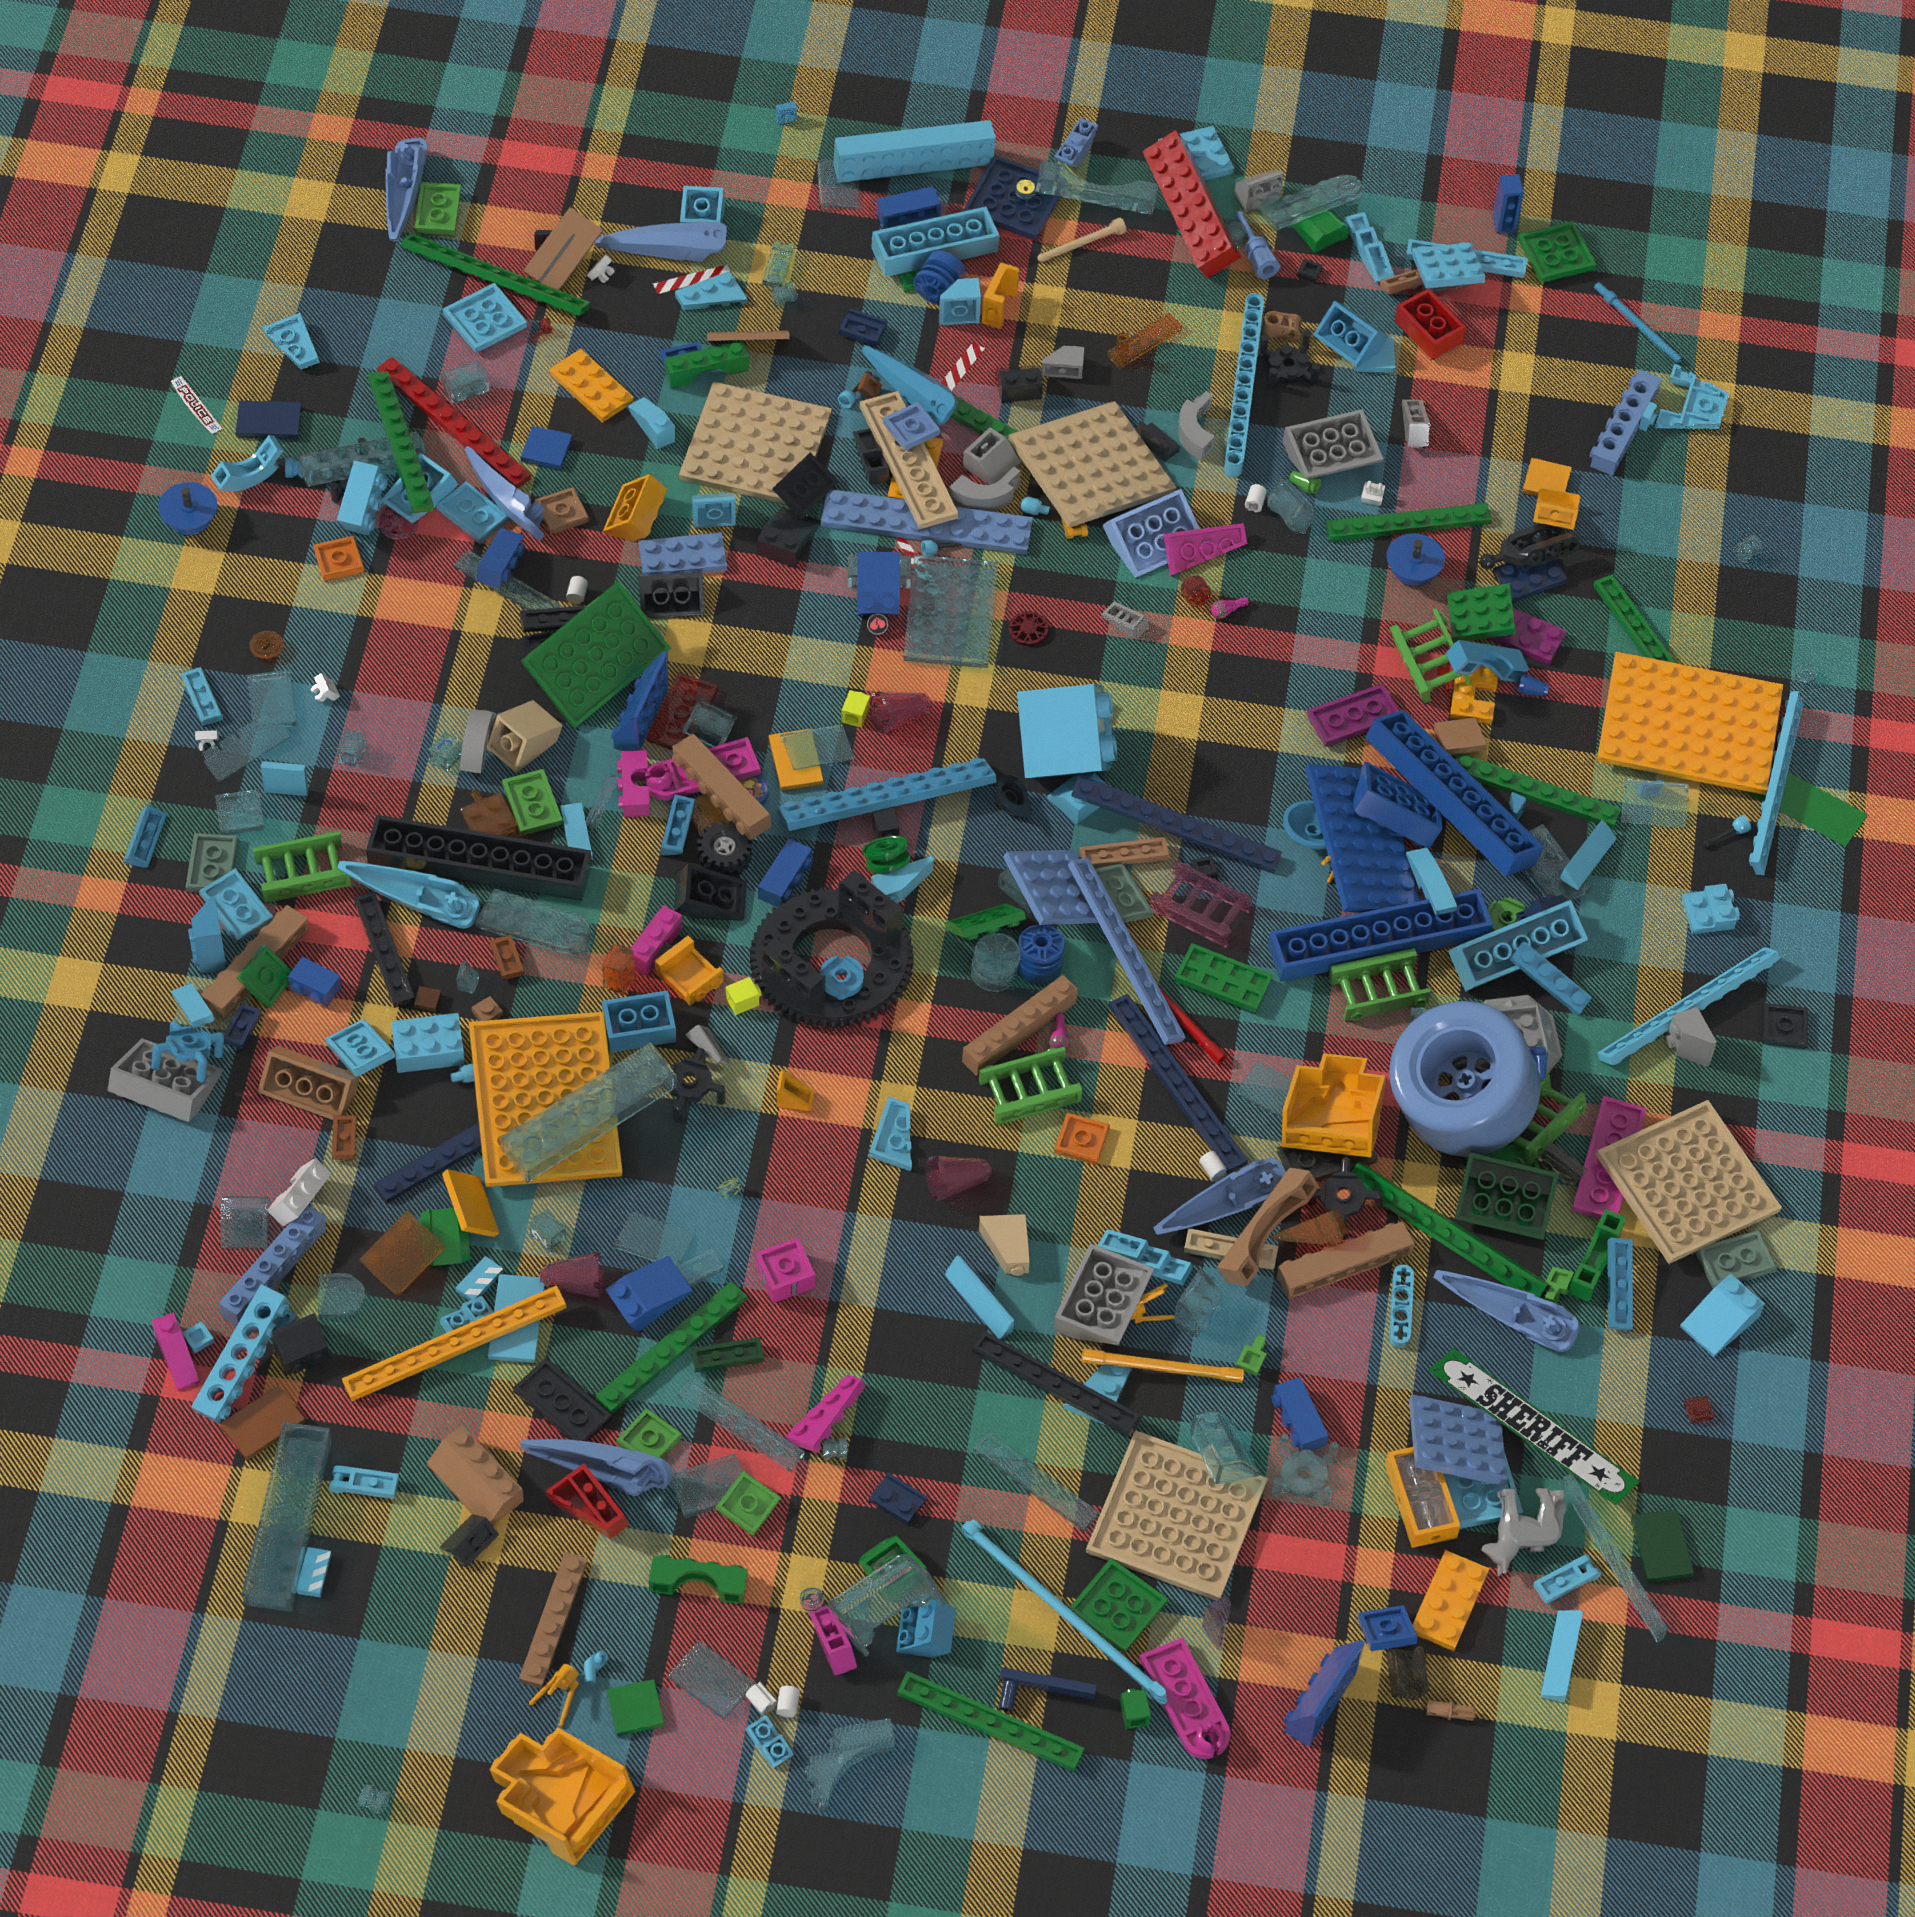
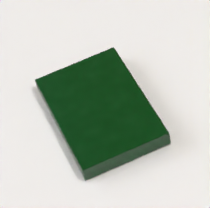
[1630,1509,1694,1583]

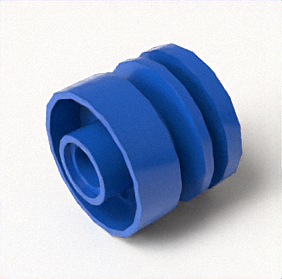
[913,250,966,305]
[1017,924,1065,984]

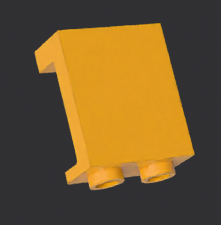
[982,263,1019,329]
[1533,487,1580,530]
[655,936,724,1006]

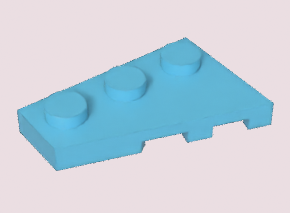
[675,271,747,310]
[262,313,320,370]
[868,1096,912,1171]
[1063,1364,1132,1426]

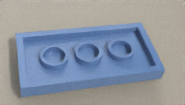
[638,532,727,573]

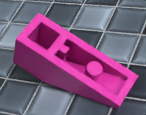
[151,1312,200,1390]
[809,1604,857,1676]

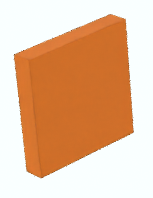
[313,536,365,582]
[1054,1113,1110,1165]

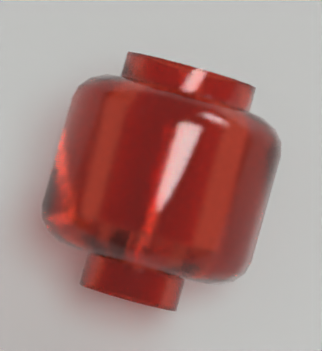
[1180,575,1211,606]

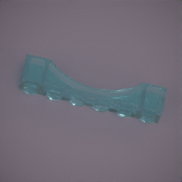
[1035,160,1158,215]

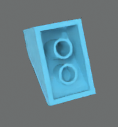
[382,453,458,523]
[1680,1274,1765,1357]

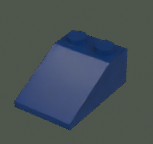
[857,552,900,616]
[605,1255,694,1333]

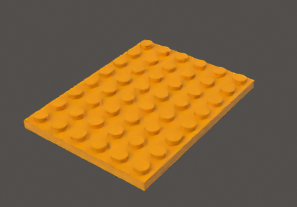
[1597,652,1783,795]
[469,1012,623,1187]

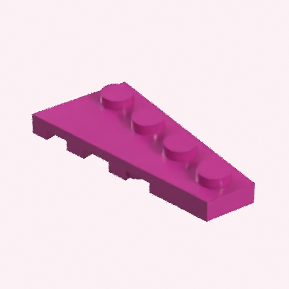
[785,1375,866,1453]

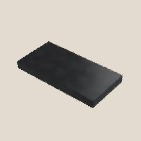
[512,1358,612,1442]

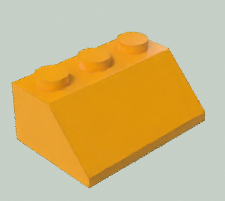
[603,474,667,542]

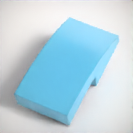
[440,1296,494,1333]
[745,1715,794,1768]

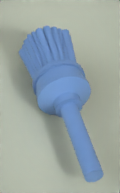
[1235,211,1281,280]

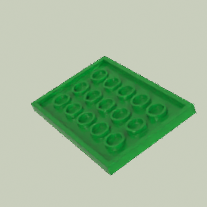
[521,581,671,728]

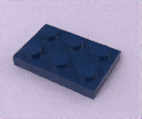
[1492,549,1568,603]

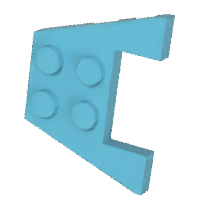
[1655,364,1729,429]

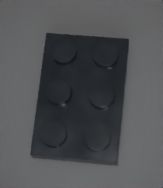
[772,452,839,519]

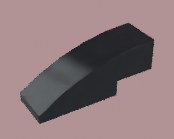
[853,428,890,485]

